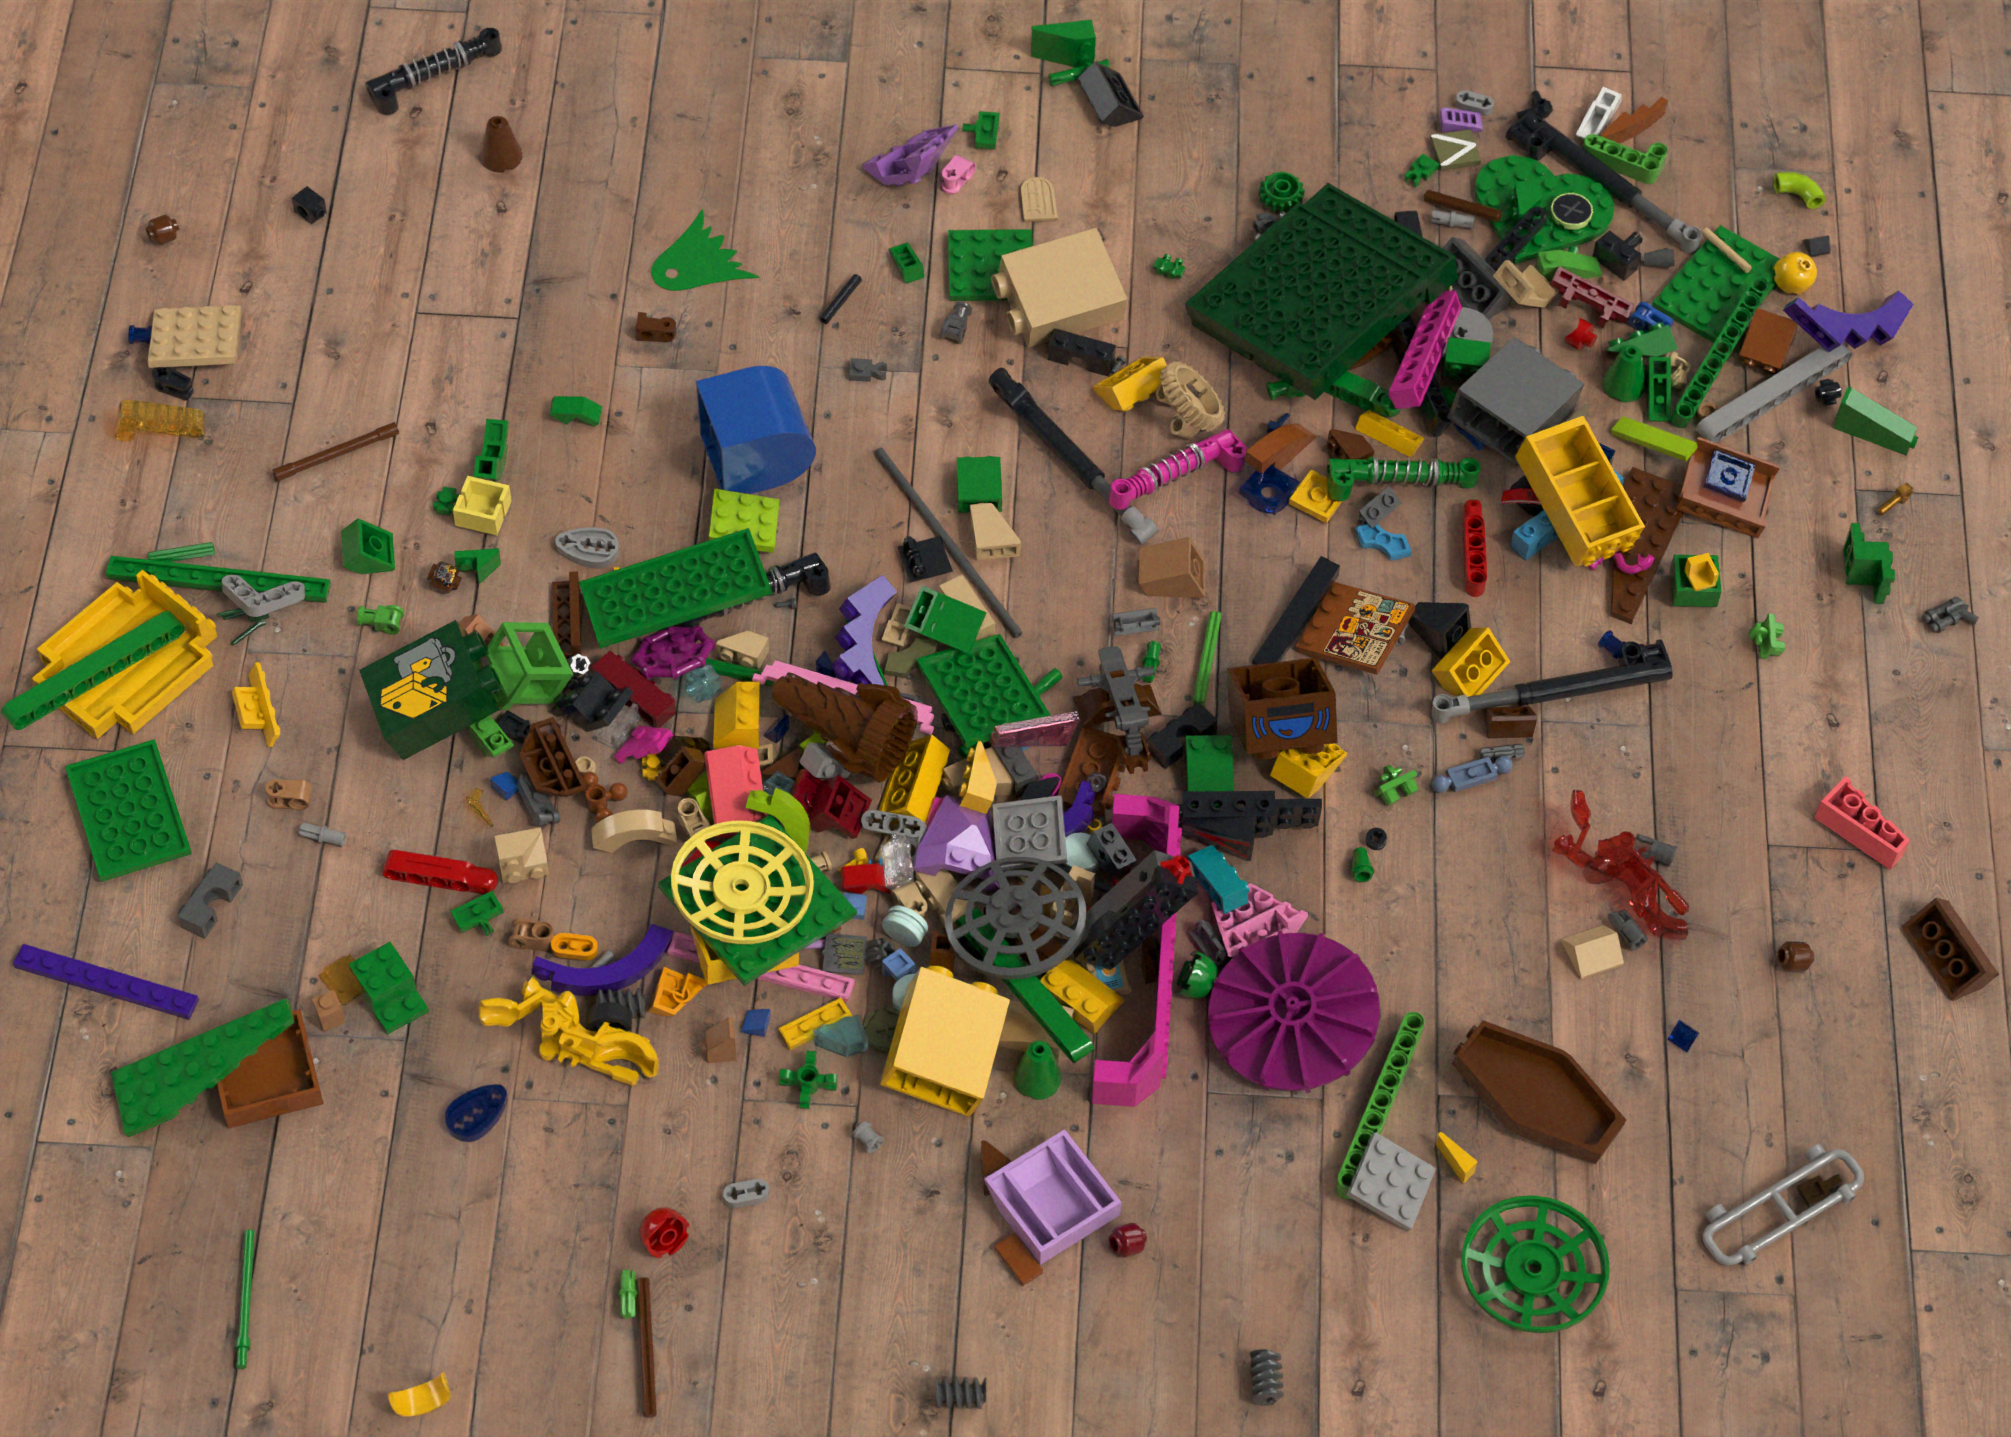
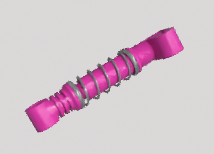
[1108,429,1248,510]

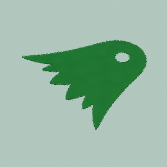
[651,209,760,291]

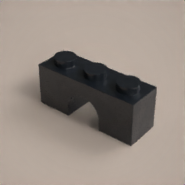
[1048,328,1116,377]
[1148,703,1218,769]

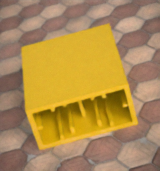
[880,966,1010,1117]

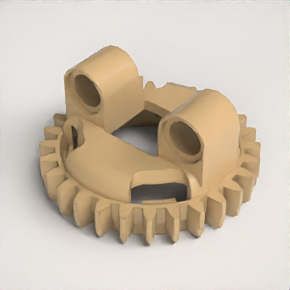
[1156,361,1225,439]

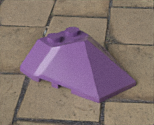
[862,124,958,186]
[913,795,1004,892]

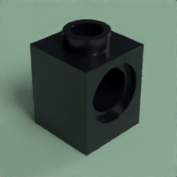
[292,186,327,225]

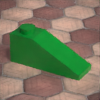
[1645,357,1671,422]

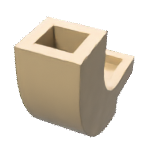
[591,810,677,853]

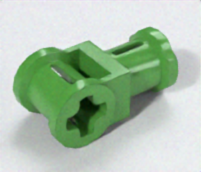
[357,605,405,635]

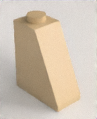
[970,503,1021,561]
[942,747,1014,798]

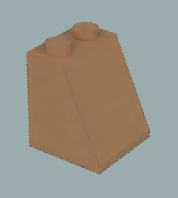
[1137,537,1205,598]

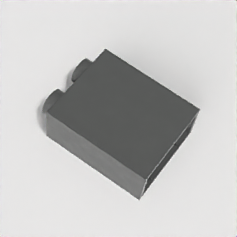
[1447,336,1584,466]

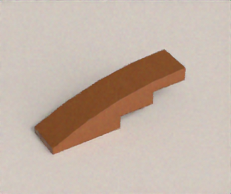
[1600,96,1668,144]

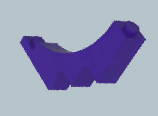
[1783,290,1914,352]

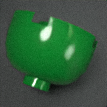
[1176,950,1218,999]

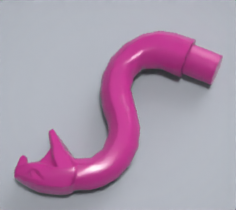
[1588,552,1654,574]

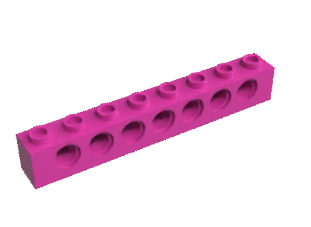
[1389,290,1462,409]

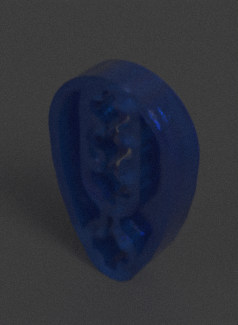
[445,1084,508,1142]

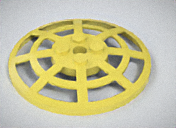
[671,821,814,944]

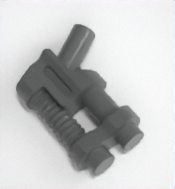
[1922,597,1979,633]

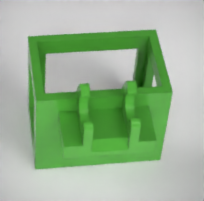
[486,622,573,710]

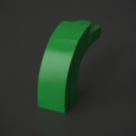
[473,419,509,481]

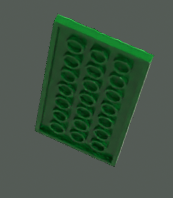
[579,528,772,649]

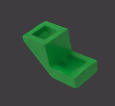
[549,396,602,427]

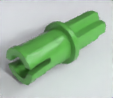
[618,1270,637,1319]

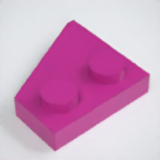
[614,725,674,764]

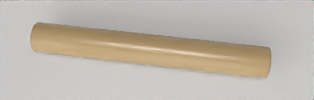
[1702,228,1752,273]

